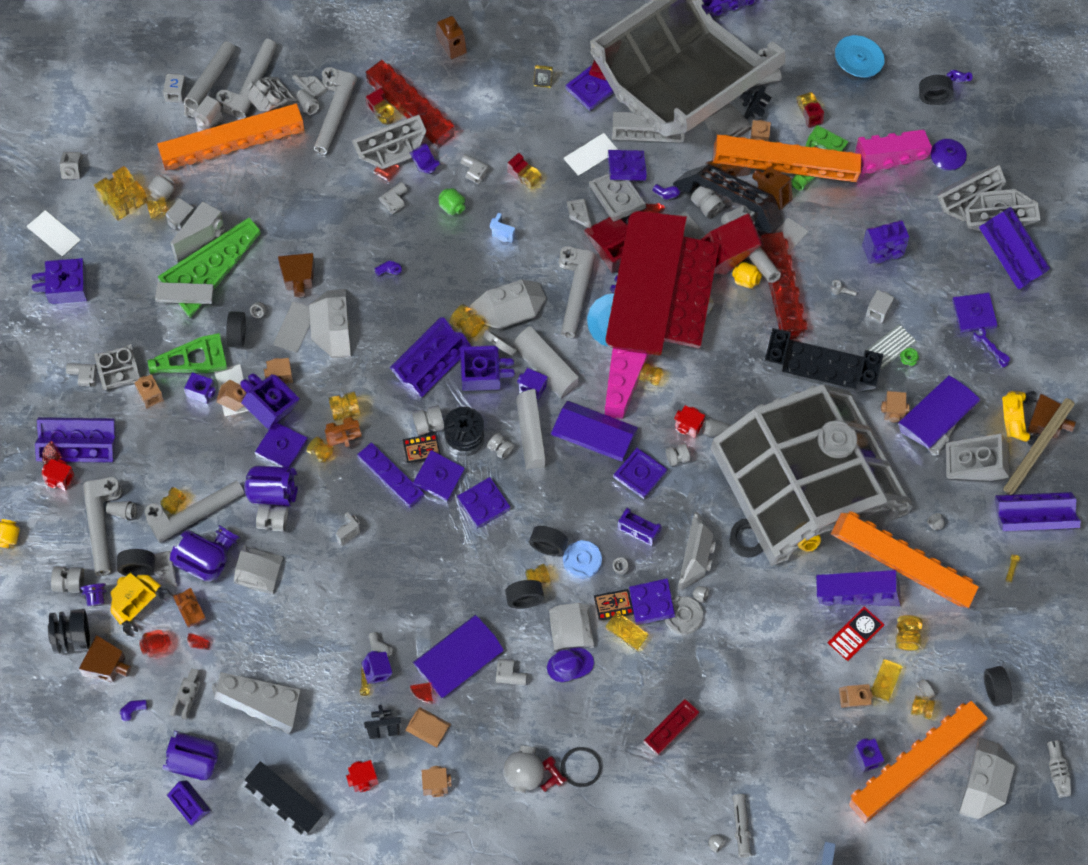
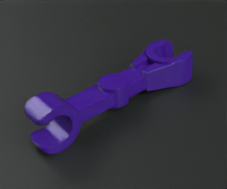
[973,328,1010,368]

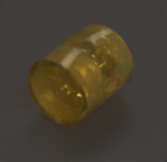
[450,304,485,339]
[328,391,360,421]
[895,615,923,651]

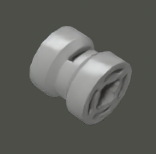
[487,433,514,459]
[665,443,690,466]

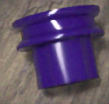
[214,525,241,552]
[80,583,107,607]

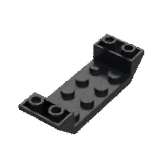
[673,164,783,233]
[764,328,884,393]

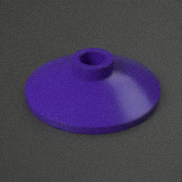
[930,139,967,171]

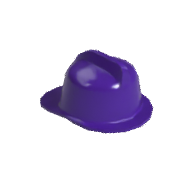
[547,648,594,682]

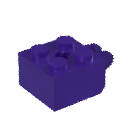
[862,220,909,264]
[32,258,87,304]
[460,346,515,391]
[240,373,300,429]

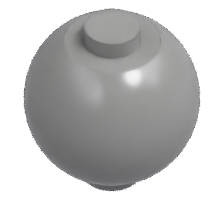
[503,746,544,793]

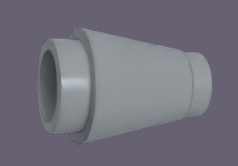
[296,89,319,115]
[702,418,731,437]
[106,501,137,520]

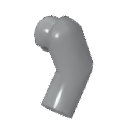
[368,632,393,656]

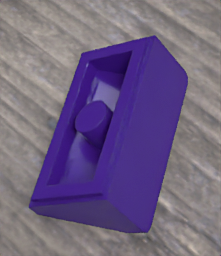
[167,780,211,826]

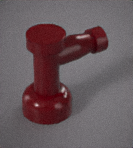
[540,756,568,793]

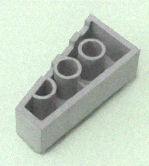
[213,672,300,734]

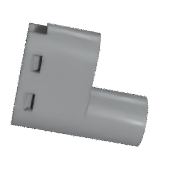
[461,154,490,184]
[379,182,407,214]
[66,363,97,386]
[496,659,527,685]

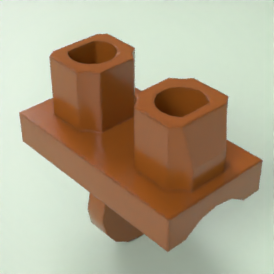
[324,417,362,447]
[173,588,206,628]

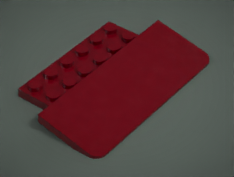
[605,211,719,355]

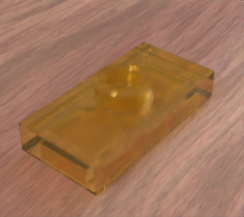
[605,612,649,652]
[871,659,903,704]

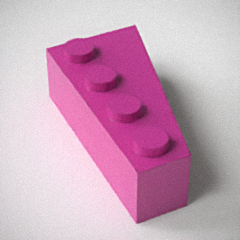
[855,130,932,174]
[605,348,650,419]

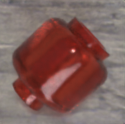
[139,629,171,658]

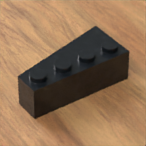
[241,761,323,836]

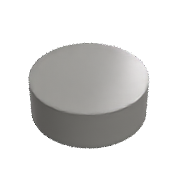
[917,679,935,700]

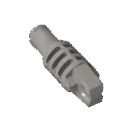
[1047,740,1071,798]

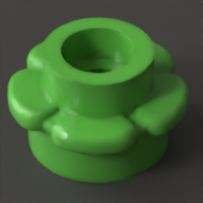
[900,348,919,366]

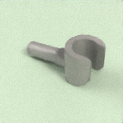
[831,280,857,296]

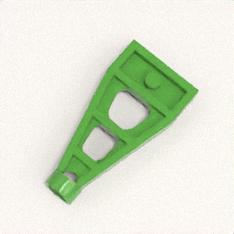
[791,125,848,190]
[147,333,227,375]

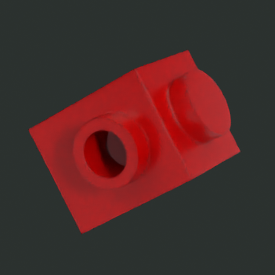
[674,405,705,438]
[42,459,75,491]
[345,760,378,792]

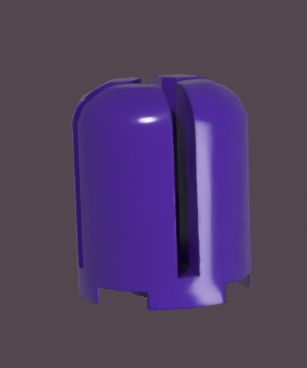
[244,466,298,507]
[169,529,227,582]
[162,730,219,781]

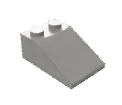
[170,201,225,263]
[946,433,1010,481]

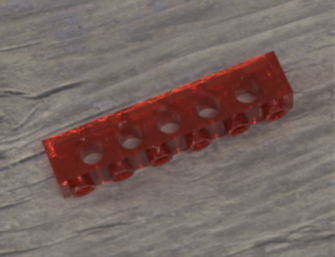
[366,60,454,148]
[760,232,807,340]

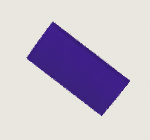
[898,375,980,449]

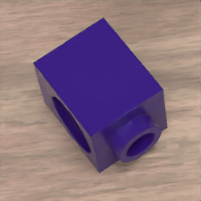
[517,368,548,400]
[184,372,216,404]
[361,651,392,684]
[854,738,884,773]

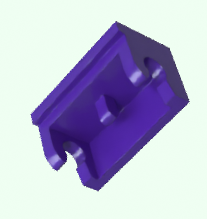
[617,508,662,546]

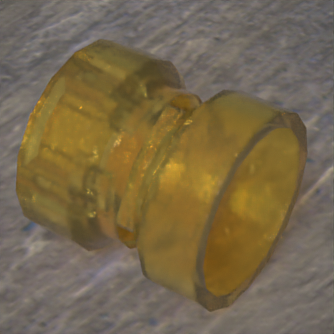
[146,197,168,219]
[639,362,663,386]
[307,436,334,463]
[159,487,187,514]
[525,564,550,584]
[910,695,935,720]

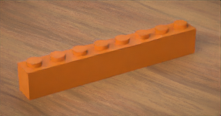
[157,103,304,171]
[713,135,861,182]
[831,511,979,608]
[849,701,988,823]

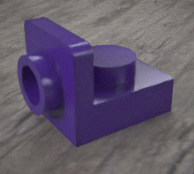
[410,144,440,174]

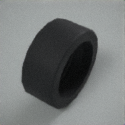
[919,74,953,105]
[226,311,246,347]
[729,518,766,558]
[529,526,568,556]
[117,549,155,577]
[505,580,544,609]
[984,666,1012,706]

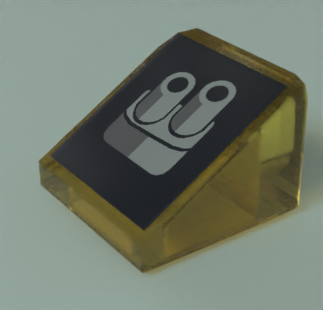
[534,65,553,88]

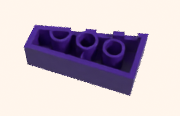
[816,570,901,607]

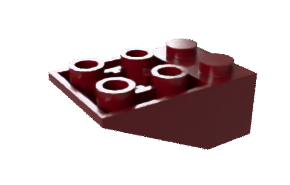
[700,213,762,275]
[583,217,627,273]

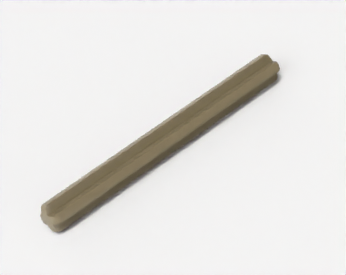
[1003,398,1075,495]

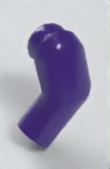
[946,69,973,83]
[652,184,681,200]
[374,261,402,276]
[119,699,147,721]

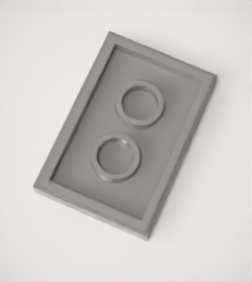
[589,174,646,222]

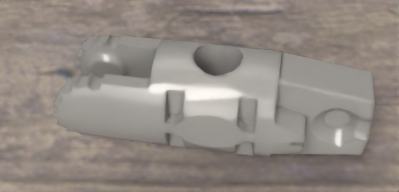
[169,668,201,720]

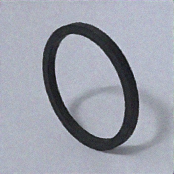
[561,747,602,787]

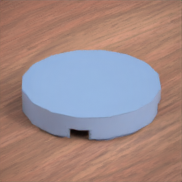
[563,540,602,579]

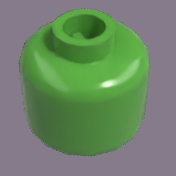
[438,188,465,215]

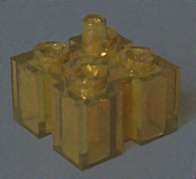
[94,166,148,221]

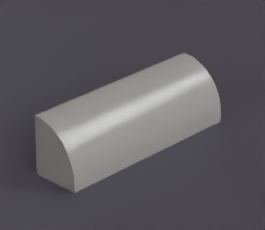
[612,112,685,143]
[513,326,579,399]
[516,389,545,470]

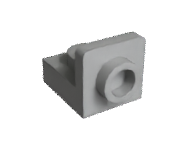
[59,152,82,179]
[336,512,360,546]

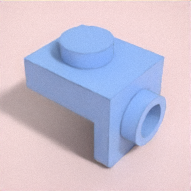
[490,213,515,243]

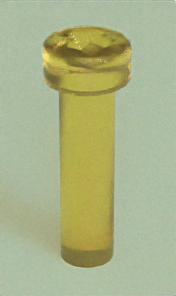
[1005,555,1020,583]
[360,667,370,696]

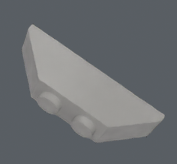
[352,115,426,170]
[937,165,1006,221]
[964,189,1041,232]
[470,279,546,329]
[309,289,351,358]
[678,512,716,591]
[959,738,1015,820]

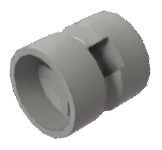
[691,186,725,218]
[412,405,444,436]
[256,504,288,532]
[51,566,84,593]

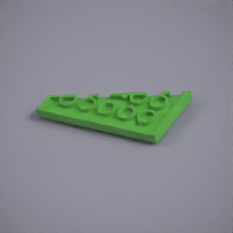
[157,218,261,318]

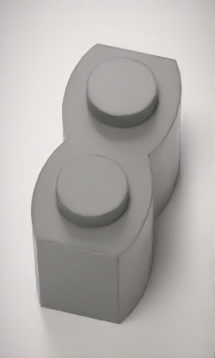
[194,96,223,131]

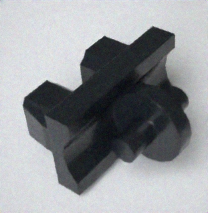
[740,85,772,120]
[364,705,401,739]

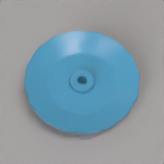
[835,35,884,78]
[587,294,614,347]

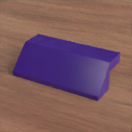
[979,206,1050,290]
[390,317,472,398]
[551,401,638,462]
[35,417,116,462]
[995,492,1081,531]
[412,615,504,699]

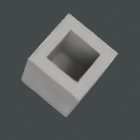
[163,73,187,103]
[166,198,195,231]
[866,290,894,324]

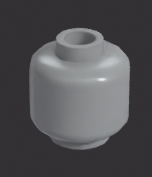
[148,174,175,201]

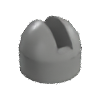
[250,302,266,318]
[927,513,945,530]
[612,557,629,574]
[693,586,709,603]
[708,834,726,853]

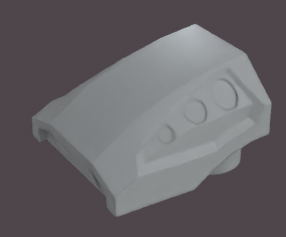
[247,77,298,111]
[703,103,752,137]
[94,344,140,390]
[234,545,283,594]
[549,603,594,652]

